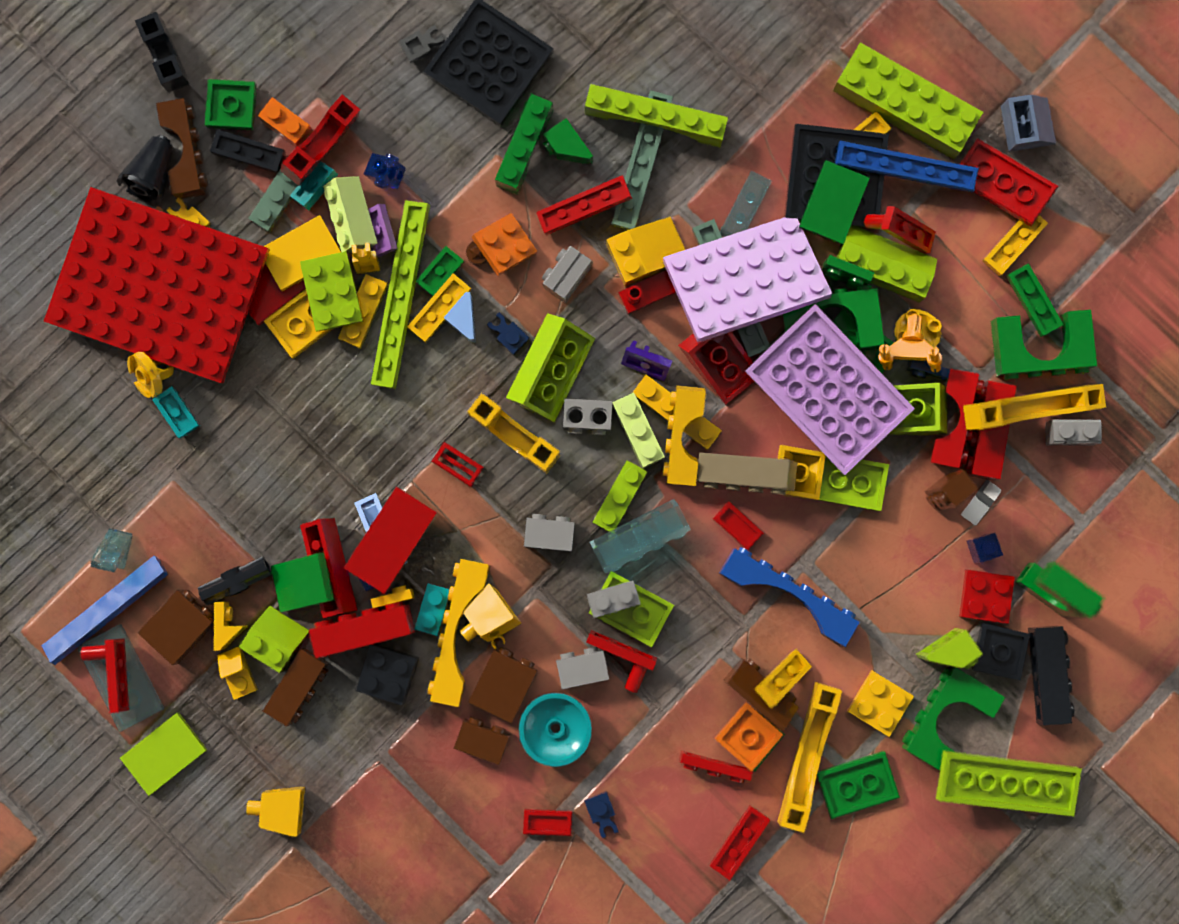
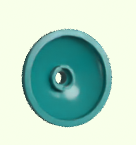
[519,693,592,767]

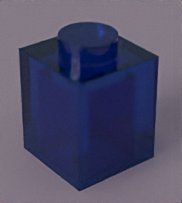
[966,532,1003,563]

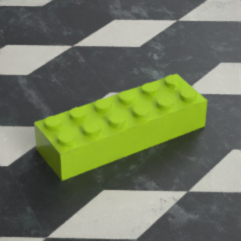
[833,42,983,159]

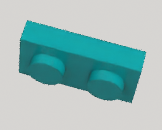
[290,161,338,211]
[152,386,200,439]
[415,583,450,636]

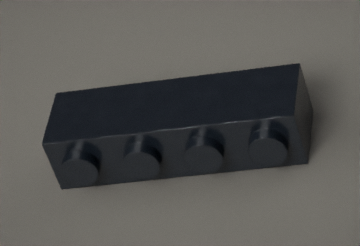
[1028,626,1074,726]

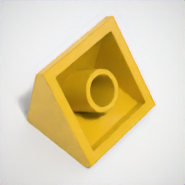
[778,445,825,500]

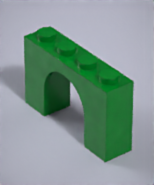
[783,285,885,351]
[991,309,1097,380]
[1015,562,1105,618]
[902,666,1006,771]

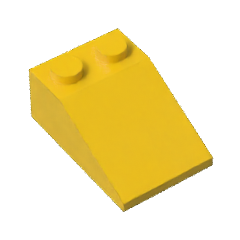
[606,217,685,287]

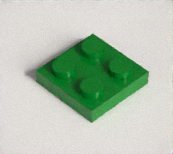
[205,79,257,130]
[821,255,874,291]

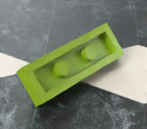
[592,460,648,534]

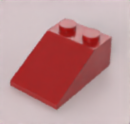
[678,331,754,405]

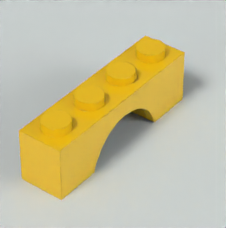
[663,386,706,486]

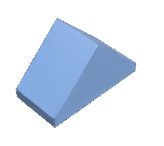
[444,292,476,343]

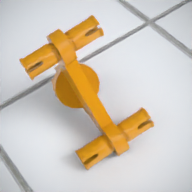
[878,314,942,373]

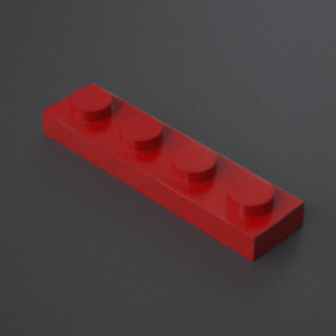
[536,175,632,235]

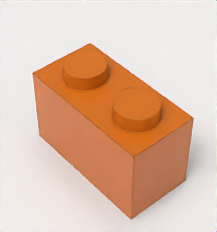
[258,97,313,147]

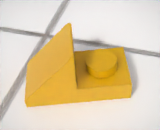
[214,602,248,651]
[217,646,258,700]

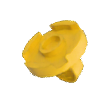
[127,352,174,398]

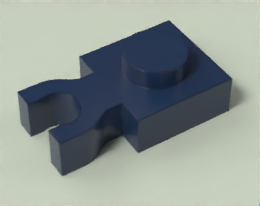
[487,312,530,356]
[906,360,950,380]
[584,791,619,838]

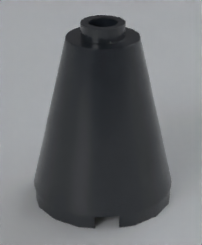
[116,135,173,203]

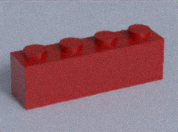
[965,380,1017,481]
[300,518,357,618]

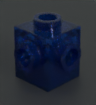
[363,153,406,190]

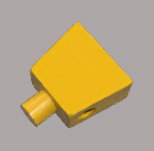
[460,583,521,642]
[246,787,305,837]

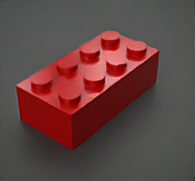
[309,601,416,658]

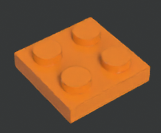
[472,213,537,276]
[714,702,783,771]

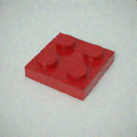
[959,570,1015,624]

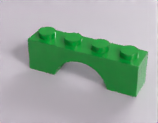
[495,94,554,195]

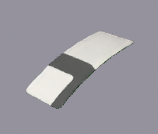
[961,480,1001,525]

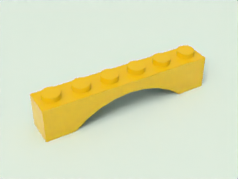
[963,384,1106,429]
[427,559,490,707]
[777,682,842,833]

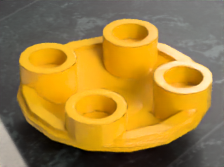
[894,309,942,349]

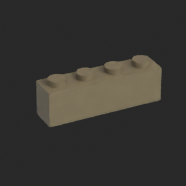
[696,453,798,495]

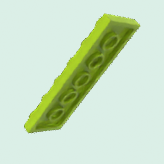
[936,751,1082,816]

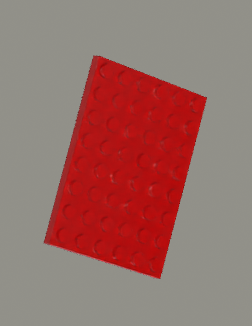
[44,187,270,384]

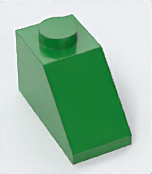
[542,118,593,165]

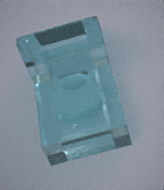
[91,528,133,572]

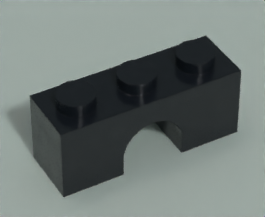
[135,12,190,93]

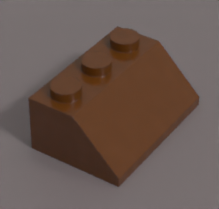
[723,658,799,732]

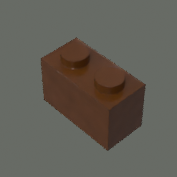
[454,717,510,765]

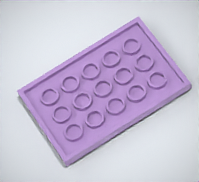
[663,217,832,342]
[745,304,915,475]

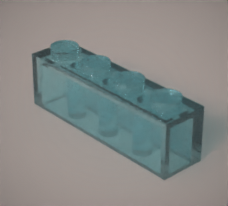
[589,499,691,574]

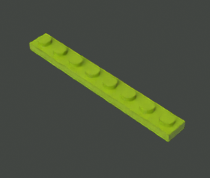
[371,200,430,389]

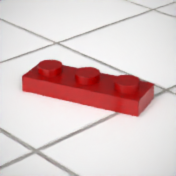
[679,751,753,783]
[709,805,770,880]

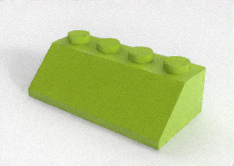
[837,226,938,303]
[506,313,596,422]

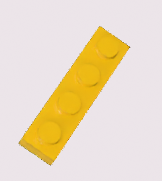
[632,375,722,450]

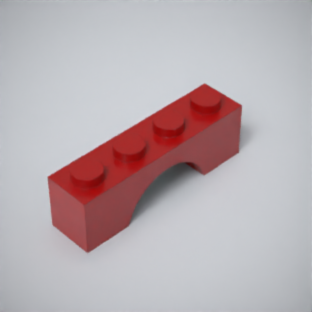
[281,94,361,186]
[931,369,984,469]

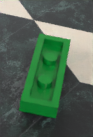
[1006,263,1064,337]

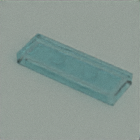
[720,171,772,237]

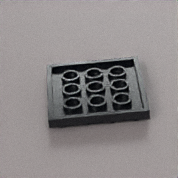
[423,0,554,126]
[784,124,889,228]

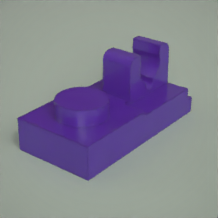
[621,341,672,381]

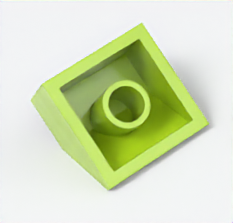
[239,605,309,673]
[916,628,982,669]

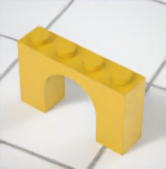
[467,393,561,475]

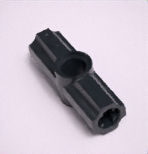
[198,557,272,606]

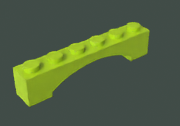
[585,84,728,147]

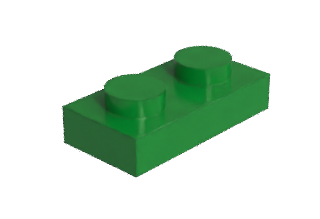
[416,246,465,296]

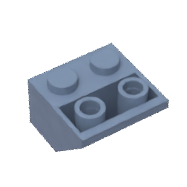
[1001,95,1056,152]

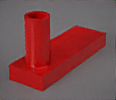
[864,206,936,254]
[618,270,676,315]
[586,630,657,693]
[81,638,129,713]

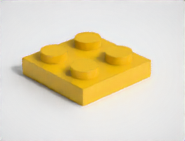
[847,670,914,737]

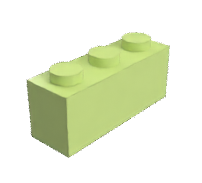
[323,176,377,253]
[612,393,665,469]

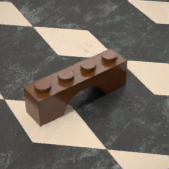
[156,98,208,199]

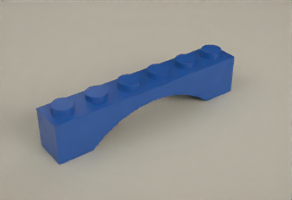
[719,547,860,647]

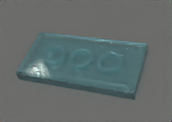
[77,624,164,732]

